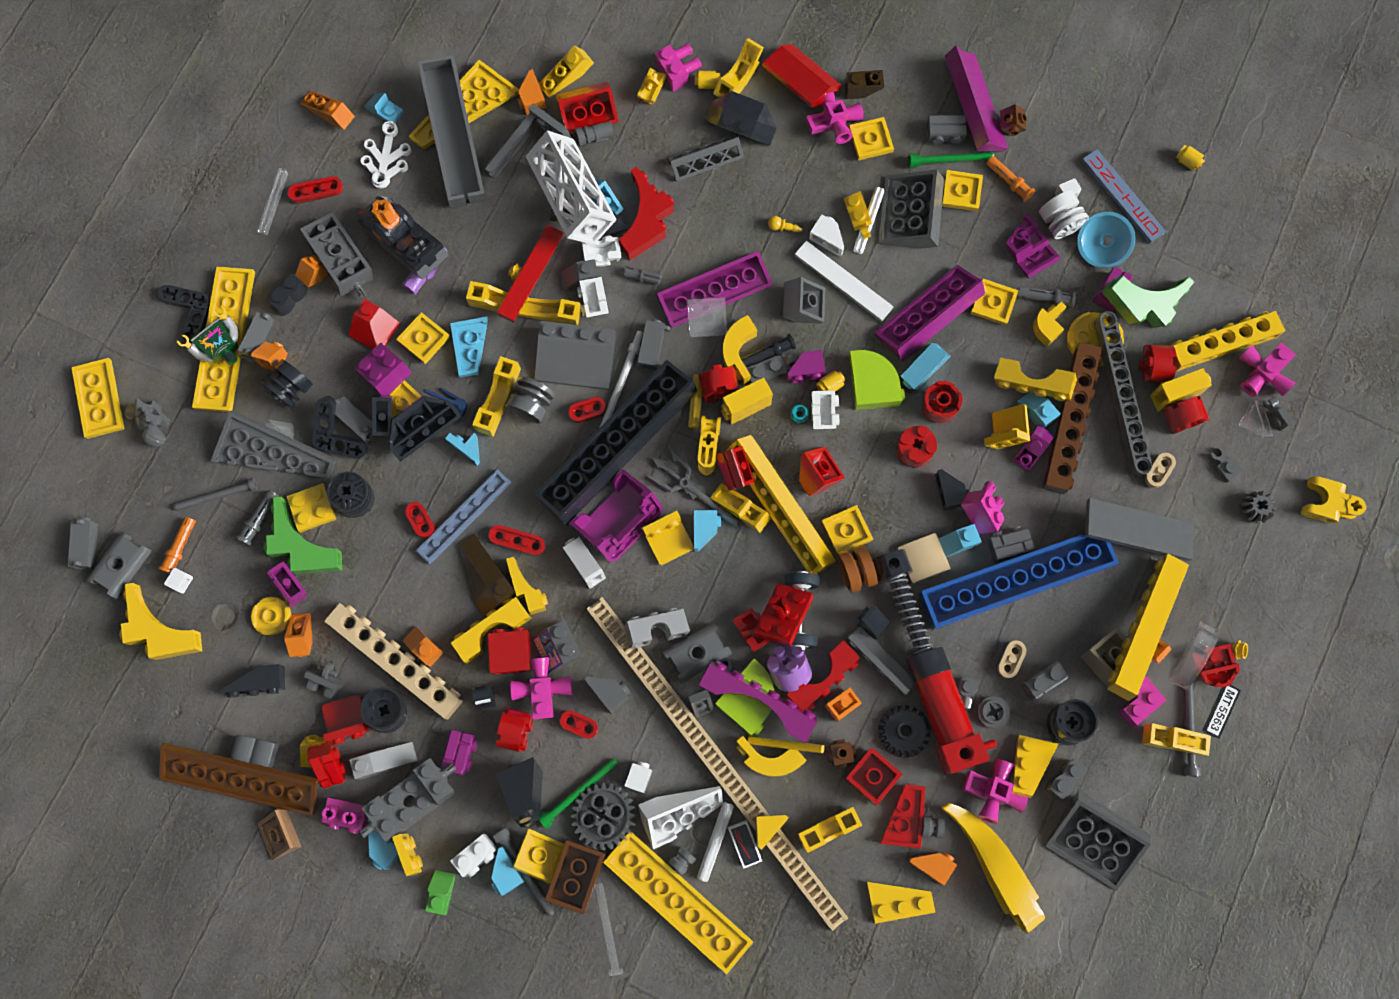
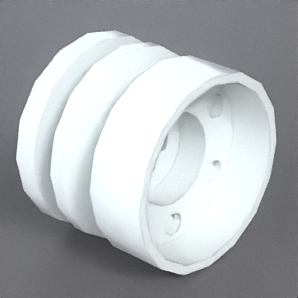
[1039,191,1089,239]

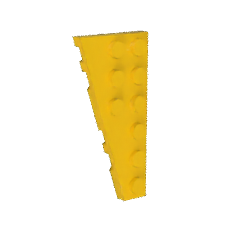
[409,60,519,150]

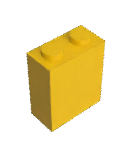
[1150,368,1212,412]
[721,378,773,425]

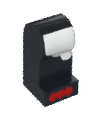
[472,685,496,710]

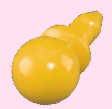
[768,216,803,232]

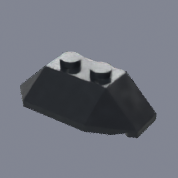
[704,91,777,145]
[388,396,462,462]

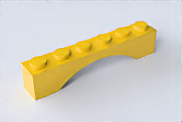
[466,281,582,325]

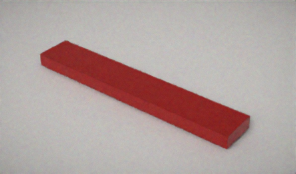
[497,225,564,323]

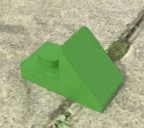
[425,870,456,915]

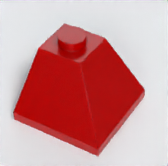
[348,298,400,350]
[799,446,845,497]

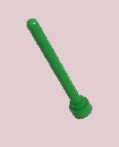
[908,152,995,168]
[538,758,617,829]

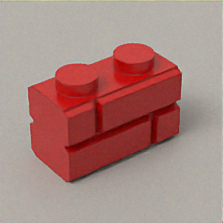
[716,446,755,491]
[307,741,347,789]

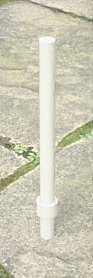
[599,331,643,428]

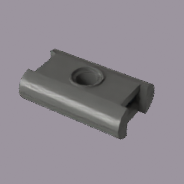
[87,531,152,599]
[663,622,732,684]

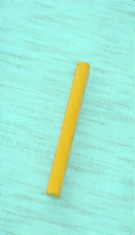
[748,736,824,753]

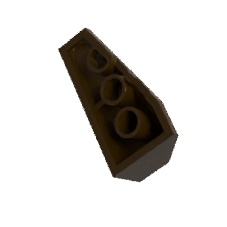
[458,534,517,618]

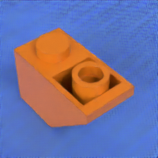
[295,254,328,287]

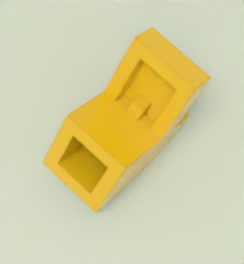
[1033,302,1066,347]

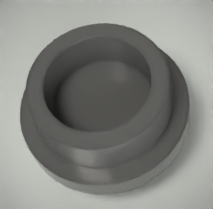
[958,677,978,697]

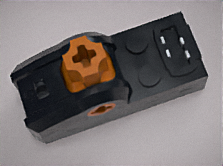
[357,196,449,280]

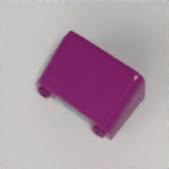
[569,469,663,562]

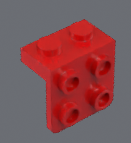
[322,695,370,746]

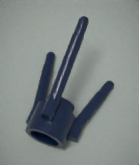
[423,388,468,417]

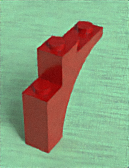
[619,166,675,260]

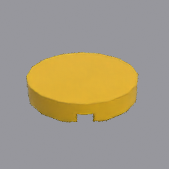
[251,597,291,636]

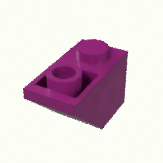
[787,350,825,384]
[1013,425,1054,471]

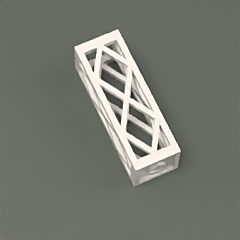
[526,131,616,245]

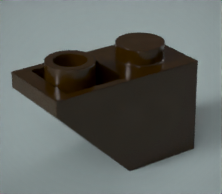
[845,70,884,99]

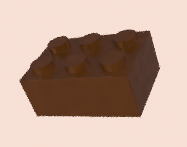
[545,840,606,914]

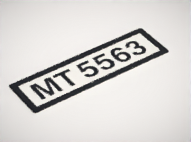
[1204,685,1241,739]

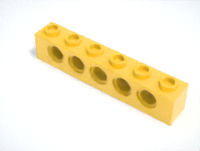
[1171,311,1285,372]

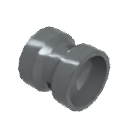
[922,816,945,839]
[668,846,696,875]

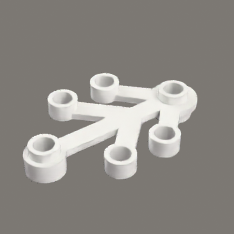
[361,121,411,189]

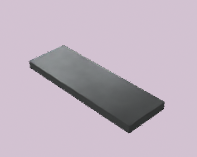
[1085,498,1193,561]

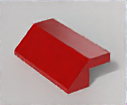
[762,44,841,107]

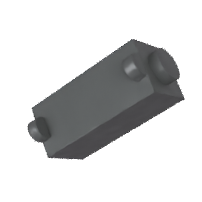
[236,312,275,364]
[638,319,670,371]
[335,396,374,444]
[68,518,98,570]

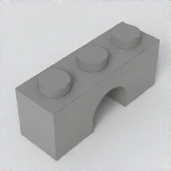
[624,608,690,649]

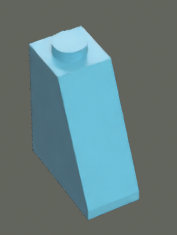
[901,343,951,389]

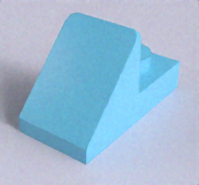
[364,93,404,124]
[445,433,480,466]

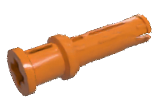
[986,156,1036,202]
[158,517,196,574]

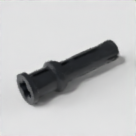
[740,333,796,368]

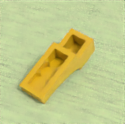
[710,483,771,533]
[506,557,548,615]
[1142,723,1211,756]

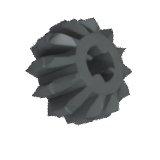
[1241,491,1277,523]

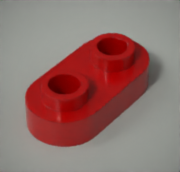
[569,397,606,423]
[405,502,435,538]
[560,711,598,739]

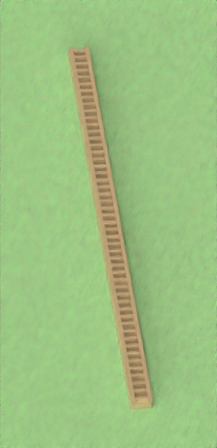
[587,597,848,931]

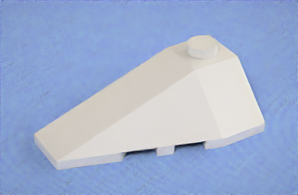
[638,786,723,849]

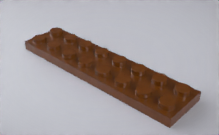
[159,743,318,816]

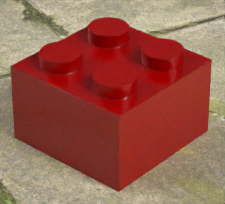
[844,747,903,806]

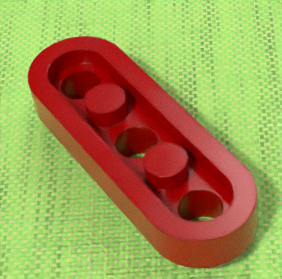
[288,176,343,204]
[489,525,545,556]

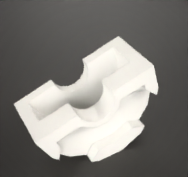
[582,236,621,267]
[577,277,609,317]
[811,390,839,429]

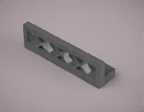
[667,134,744,182]
[846,626,916,697]

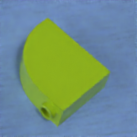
[849,350,905,410]
[715,659,774,736]

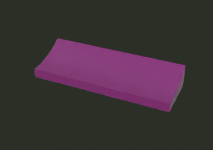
[945,45,1008,152]
[656,251,773,328]
[874,265,986,362]

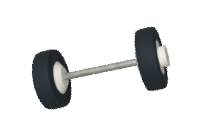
[782,571,820,651]

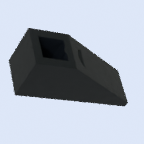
[220,664,285,698]

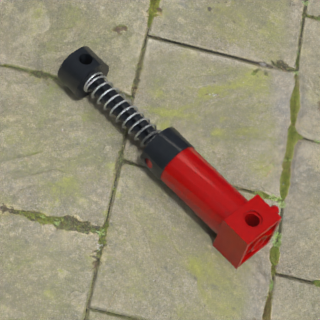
[872,549,997,775]

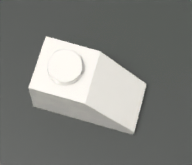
[809,215,844,257]

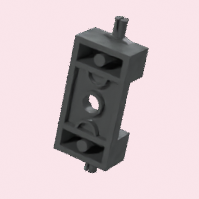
[300,212,373,298]
[359,758,456,844]

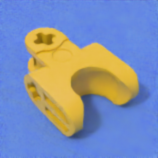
[698,416,721,476]
[1301,476,1366,524]

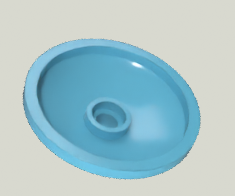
[1078,212,1135,268]

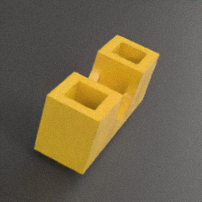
[797,807,862,853]

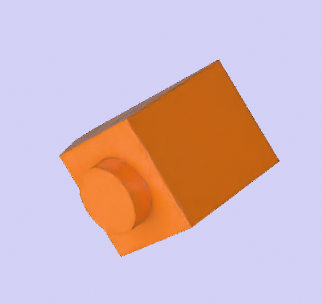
[517,69,547,115]
[251,341,288,372]
[284,613,313,657]
[402,626,444,667]
[907,852,957,886]

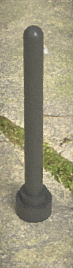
[1184,680,1201,777]
[493,828,554,916]

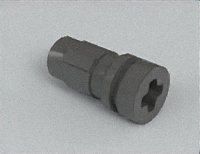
[574,121,614,146]

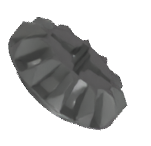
[977,696,1010,728]

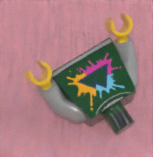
[176,305,239,365]

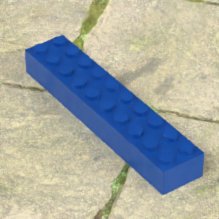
[918,534,1119,631]

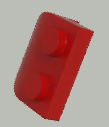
[1190,644,1240,687]

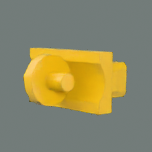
[637,68,667,104]

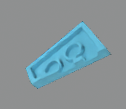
[450,317,488,378]

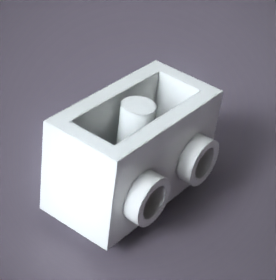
[451,834,498,877]

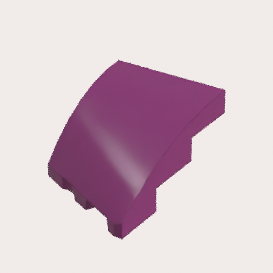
[1006,214,1060,279]

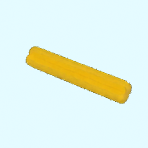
[688,374,702,429]

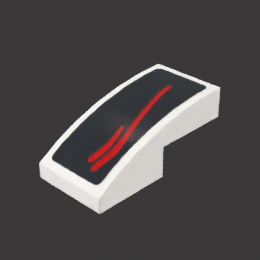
[728,820,762,869]

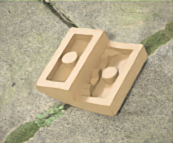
[898,533,951,583]

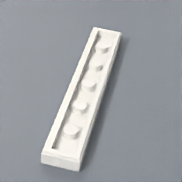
[795,241,894,322]

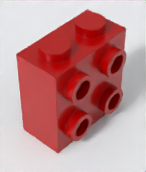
[488,628,532,675]

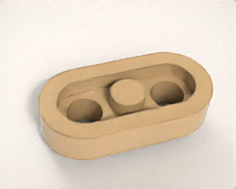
[1145,453,1176,488]
[997,640,1026,679]

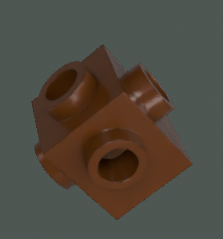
[999,104,1027,136]
[826,739,857,769]

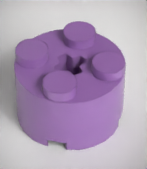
[767,646,812,692]

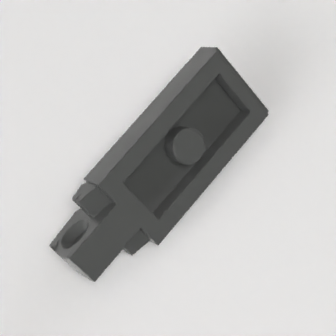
[746,354,798,384]

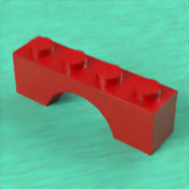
[786,640,860,711]

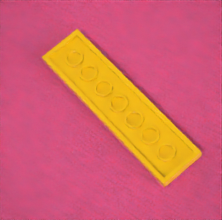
[192,267,255,412]
[603,833,753,975]

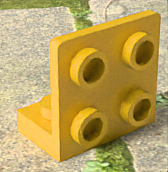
[984,404,1030,450]
[643,511,694,566]

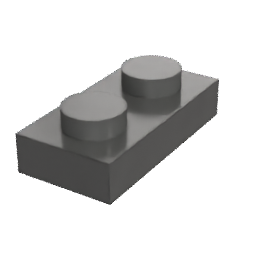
[689,690,714,718]

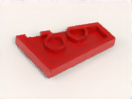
[880,784,926,848]

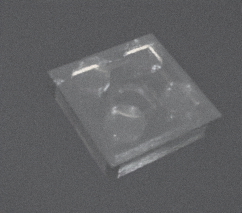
[687,298,727,337]

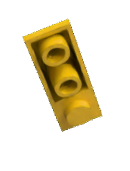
[539,46,594,98]

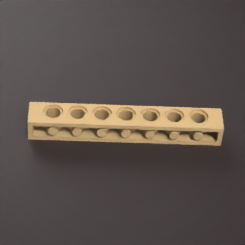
[325,603,463,720]

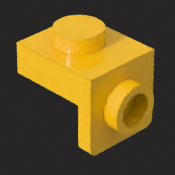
[300,735,325,767]

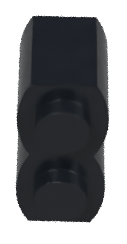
[267,274,308,316]

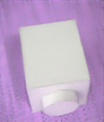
[625,761,652,793]

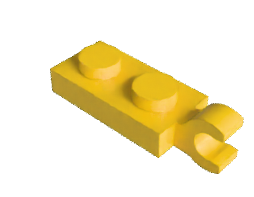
[843,191,873,239]

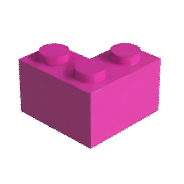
[1117,675,1167,727]

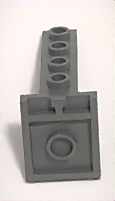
[485,104,571,178]

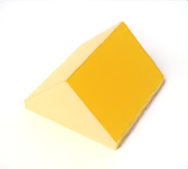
[755,815,789,850]

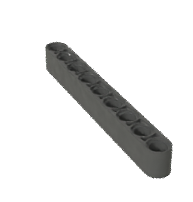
[1094,311,1152,477]

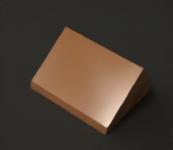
[257,809,302,860]

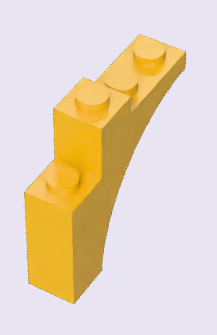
[119,583,202,660]

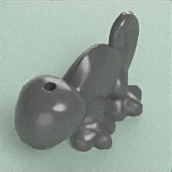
[124,398,171,447]

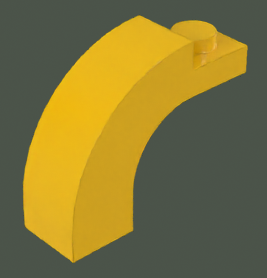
[713,38,764,97]
[723,315,757,385]
[736,736,807,777]

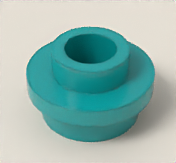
[790,404,809,423]

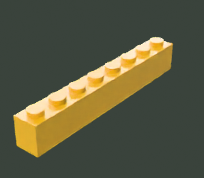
[727,435,836,575]
[1107,554,1189,701]

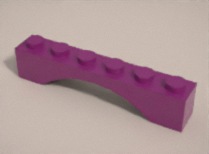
[699,661,817,743]

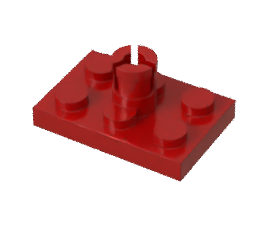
[753,583,814,647]

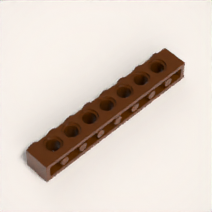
[1042,342,1103,494]

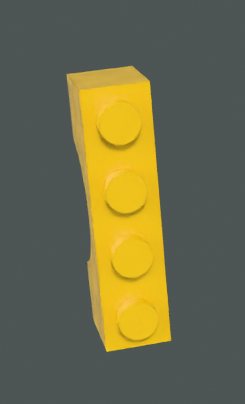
[472,356,521,437]
[994,357,1077,401]
[451,597,531,664]

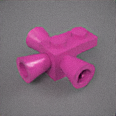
[805,92,863,144]
[1238,342,1296,397]
[511,657,572,719]
[962,759,1028,824]

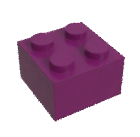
[354,342,412,396]

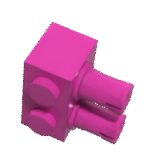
[655,43,702,92]
[961,481,1004,534]
[322,798,368,834]

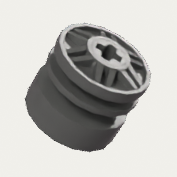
[505,377,555,424]

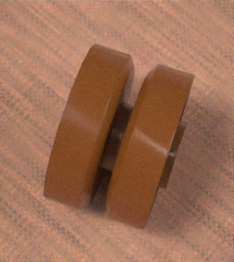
[837,544,878,593]

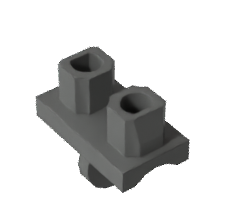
[304,663,345,698]

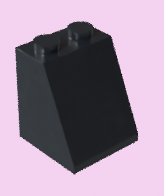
[496,757,543,828]

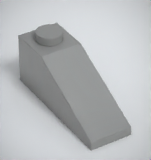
[350,742,418,780]

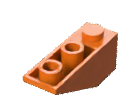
[300,91,355,130]

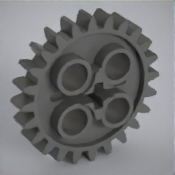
[571,783,637,850]

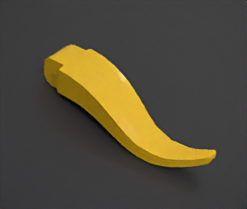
[941,803,1045,934]

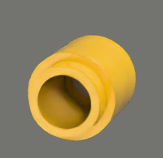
[695,71,720,90]
[1176,145,1205,171]
[816,370,845,392]

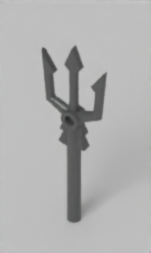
[646,448,740,527]

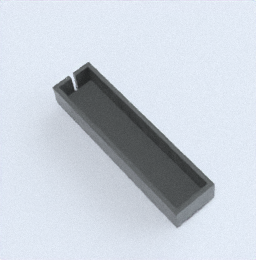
[417,54,486,207]

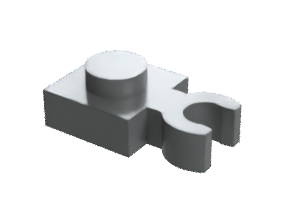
[1264,396,1294,431]
[1208,447,1244,483]

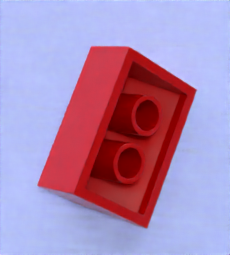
[556,81,619,135]

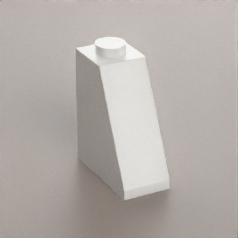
[563,537,606,589]

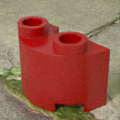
[732,608,770,652]

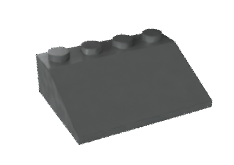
[878,170,945,248]
[535,321,616,390]
[1045,790,1151,891]

